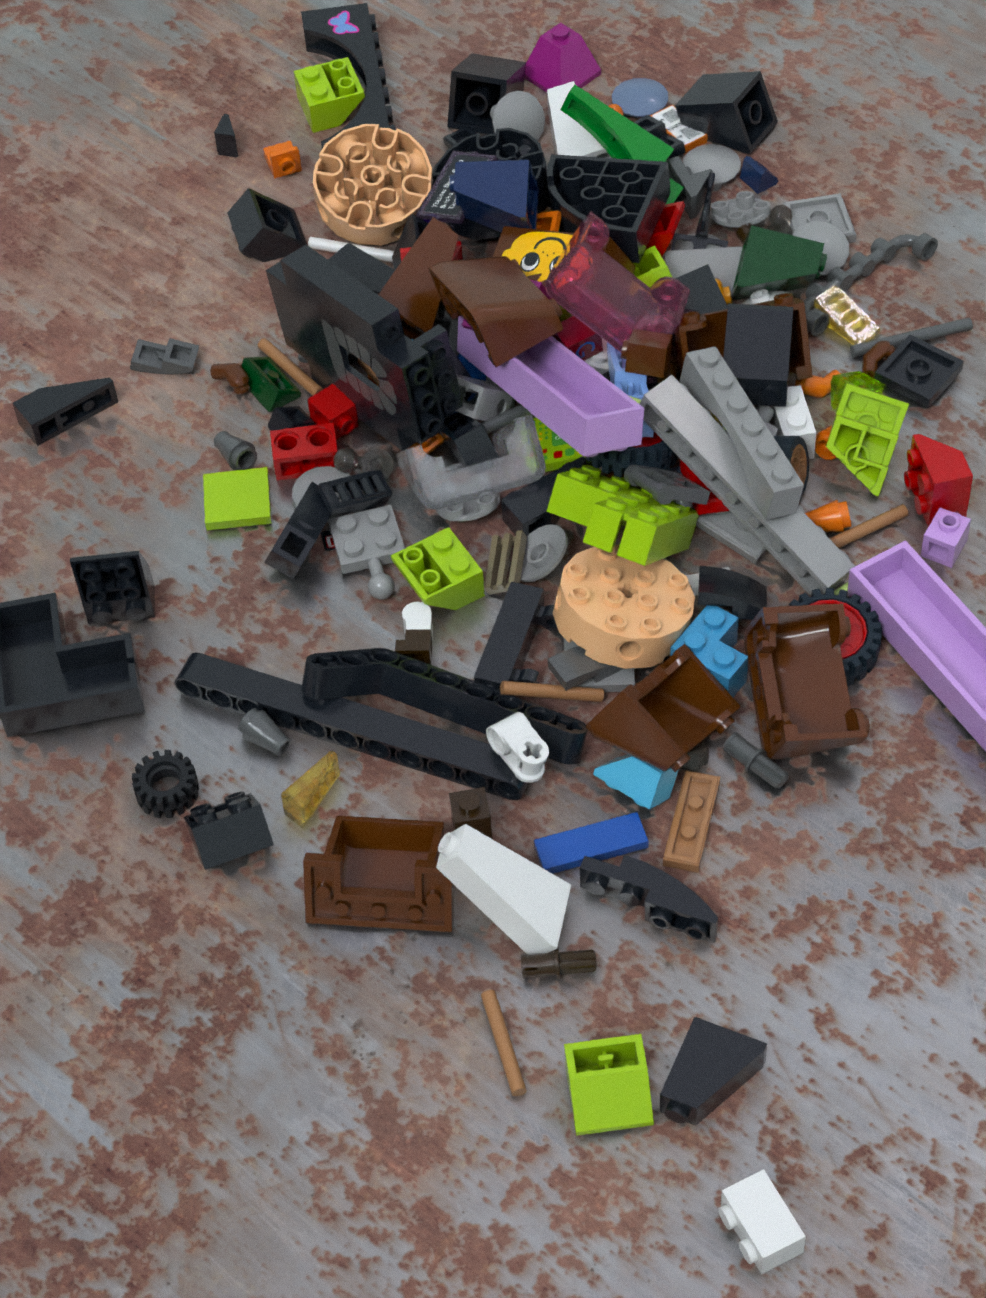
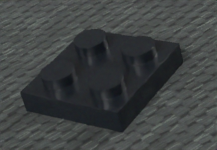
[874,334,964,408]

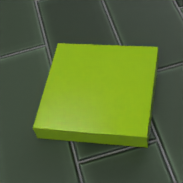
[203,467,272,531]

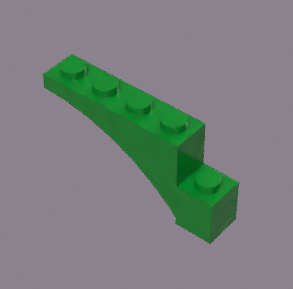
[560,84,684,205]

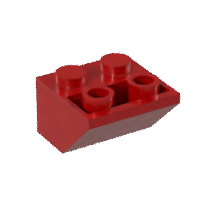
[904,434,973,527]

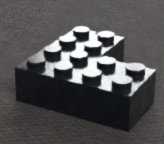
[0,592,145,737]

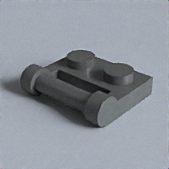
[624,465,710,507]

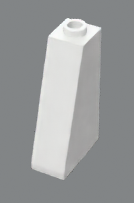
[547,81,611,158]
[436,824,571,955]

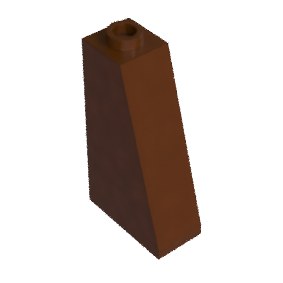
[378,217,459,339]

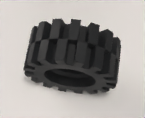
[132,750,199,818]

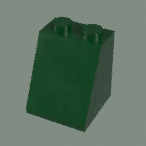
[731,225,827,300]

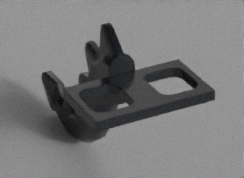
[671,172,728,251]

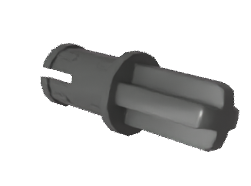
[723,733,789,788]

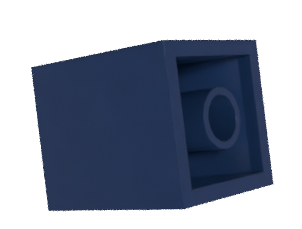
[450,160,539,233]

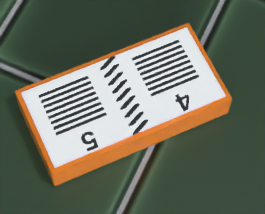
[650,104,708,154]

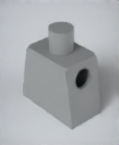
[456,374,515,421]

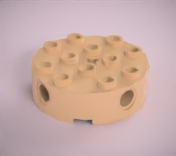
[313,124,433,246]
[553,545,695,669]

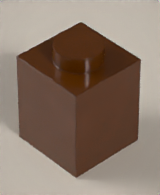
[621,329,673,378]

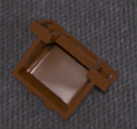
[303,816,454,932]

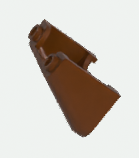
[429,256,563,367]
[675,293,813,383]
[744,604,870,760]
[585,644,741,772]

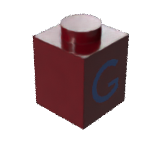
[553,310,604,361]

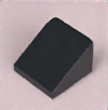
[214,114,238,157]
[268,406,316,431]

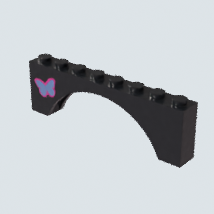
[301,3,395,148]

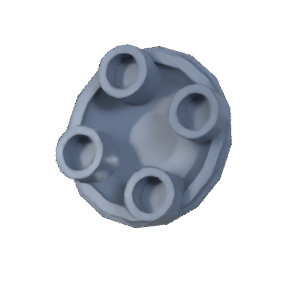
[612,78,668,117]

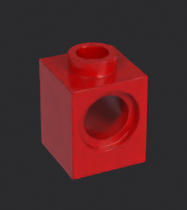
[307,384,359,440]

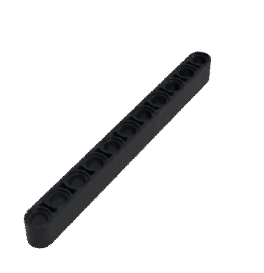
[174,652,528,801]

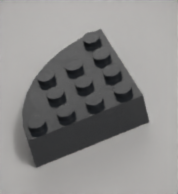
[547,154,671,264]

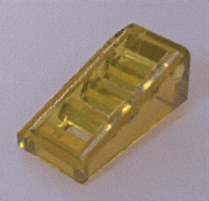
[814,285,880,345]
[281,750,340,828]

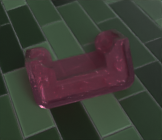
[545,211,690,352]

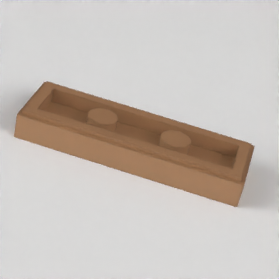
[663,770,720,873]

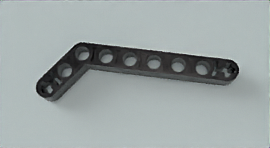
[301,648,588,765]

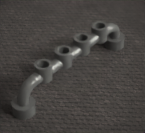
[803,233,938,336]

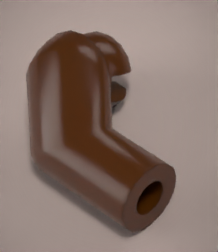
[862,341,896,381]
[210,363,250,395]

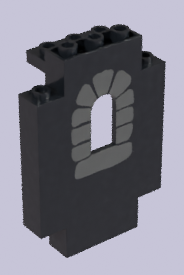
[266,245,463,451]

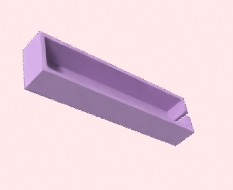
[457,316,644,457]
[847,540,986,751]

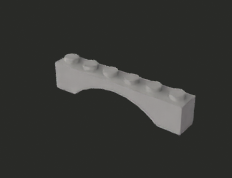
[680,346,804,520]

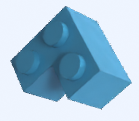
[670,605,748,697]

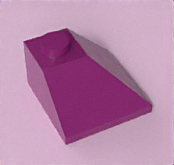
[525,22,601,93]

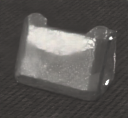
[396,414,546,510]

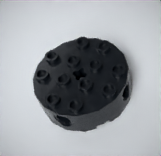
[431,128,550,241]

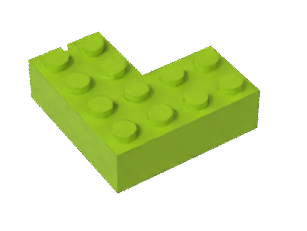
[547,465,699,566]

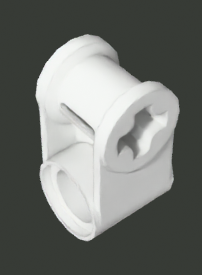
[486,712,549,783]

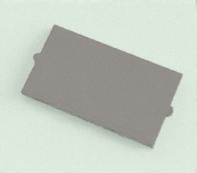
[664,247,743,294]

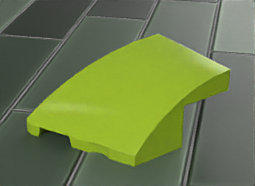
[826,383,909,496]

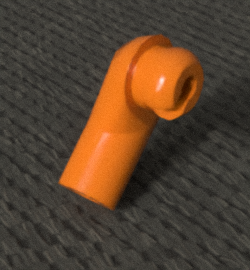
[795,370,844,398]

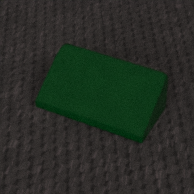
[241,357,302,412]

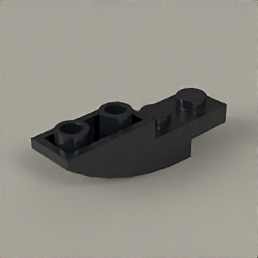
[580,855,718,942]

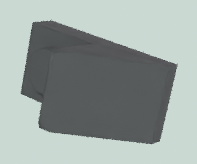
[668,156,713,219]

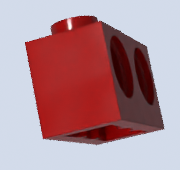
[270,423,340,481]

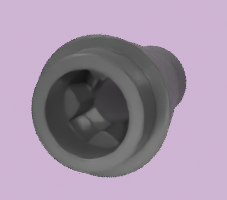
[214,431,257,470]
[238,708,291,756]

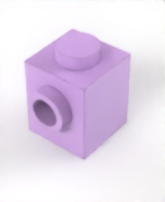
[921,507,971,568]

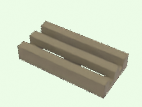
[484,530,527,595]

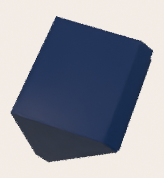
[740,156,779,194]

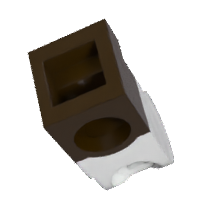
[395,601,433,665]

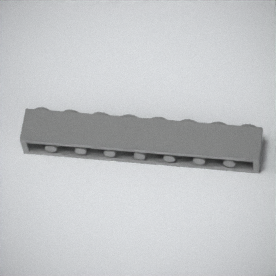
[640,375,855,596]

